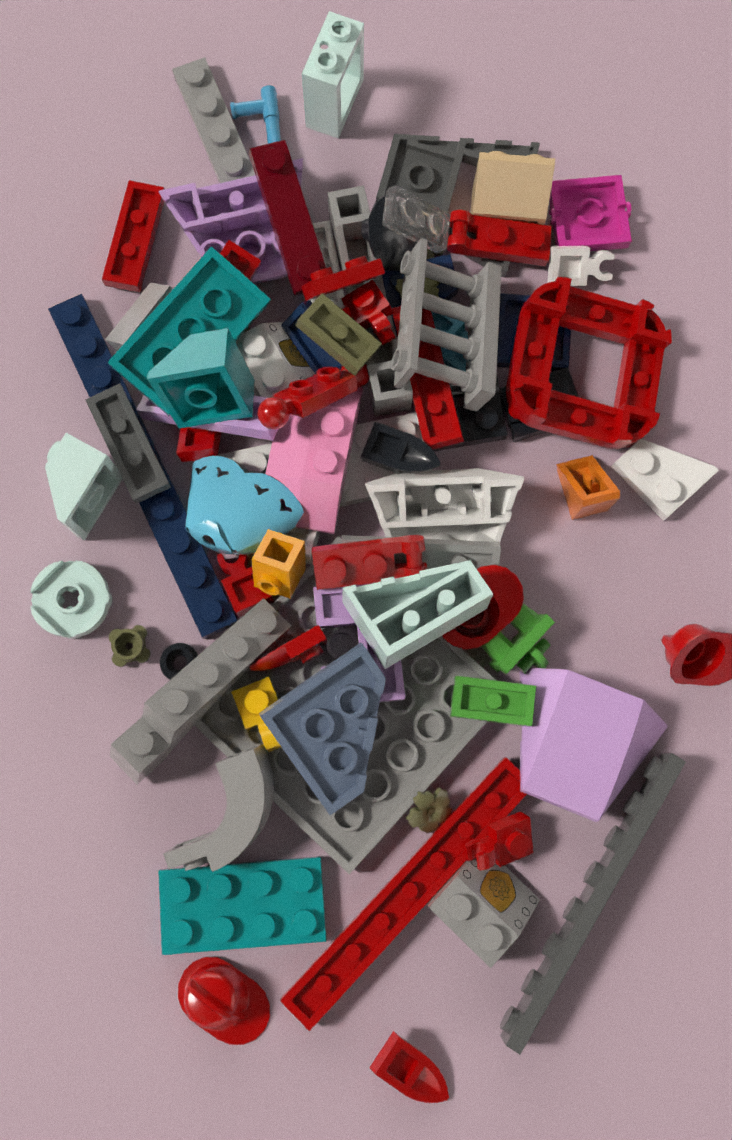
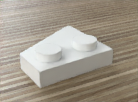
[611,439,719,521]

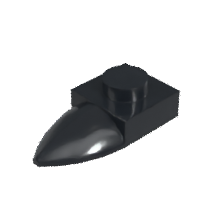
[360,422,441,474]

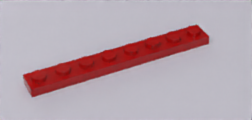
[280,757,527,1031]

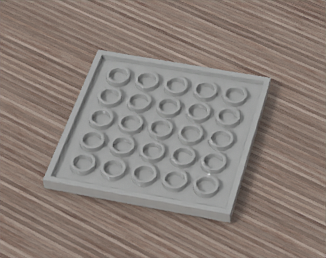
[195,536,497,874]

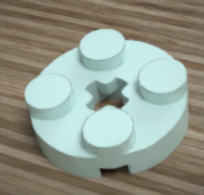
[30,560,113,639]

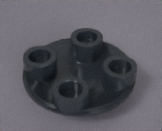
[361,193,423,271]

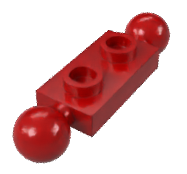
[257,364,369,430]

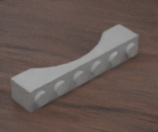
[327,185,413,416]

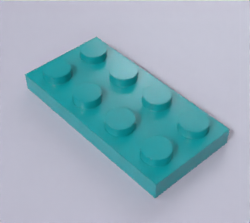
[108,246,271,416]
[158,856,327,955]

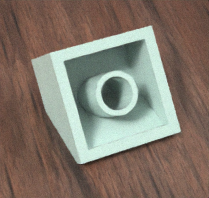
[45,433,122,541]

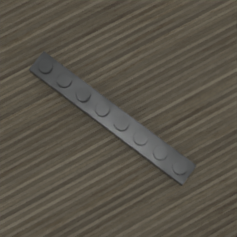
[500,753,686,1055]

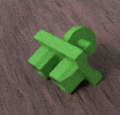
[482,604,555,674]

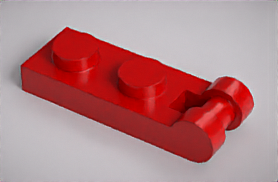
[447,209,552,266]
[312,535,428,590]

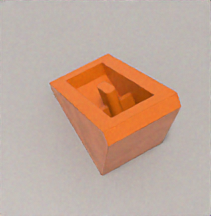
[556,455,620,520]

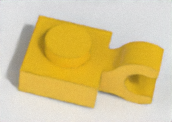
[231,677,281,752]

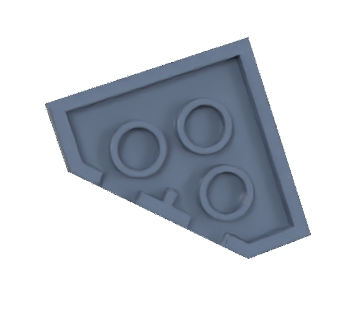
[259,643,386,815]

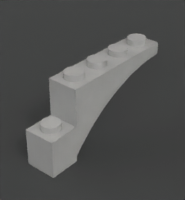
[110,598,291,784]

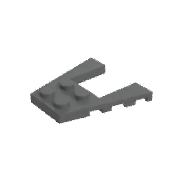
[375,134,540,278]

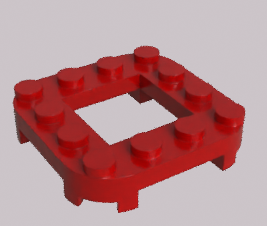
[506,277,672,449]

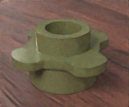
[109,625,151,667]

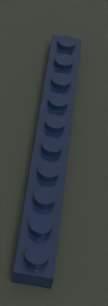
[48,293,238,639]

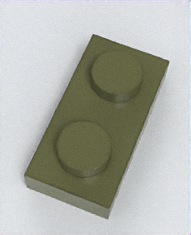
[296,293,382,376]

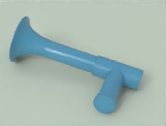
[230,85,281,144]

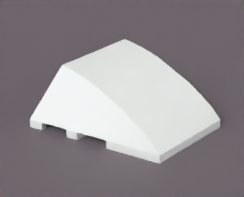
[365,468,524,543]

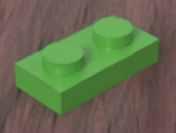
[450,676,536,727]

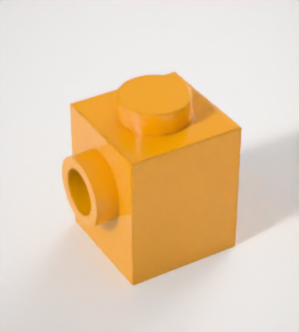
[251,529,306,599]

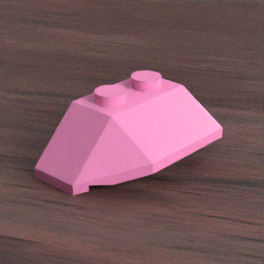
[265,387,363,534]

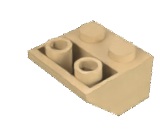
[470,151,555,225]

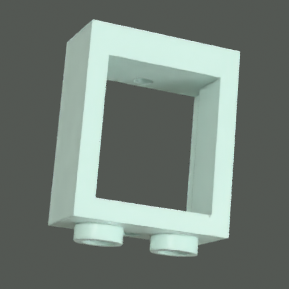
[302,11,364,139]

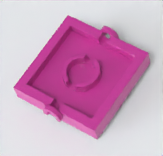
[549,175,632,252]

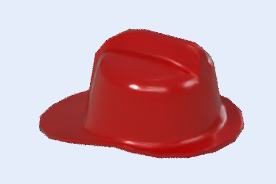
[442,564,524,649]
[661,623,732,686]
[178,957,270,1045]

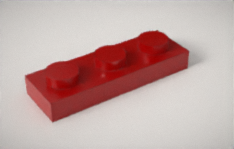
[102,180,164,293]

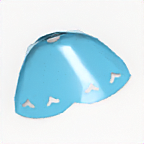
[185,456,304,555]

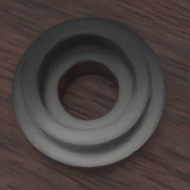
[160,643,198,680]

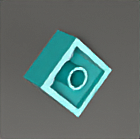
[147,328,255,429]

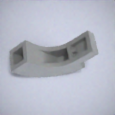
[163,744,274,872]

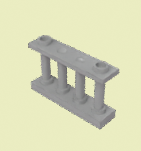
[391,238,502,412]

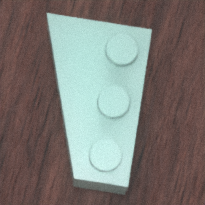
[342,560,493,669]

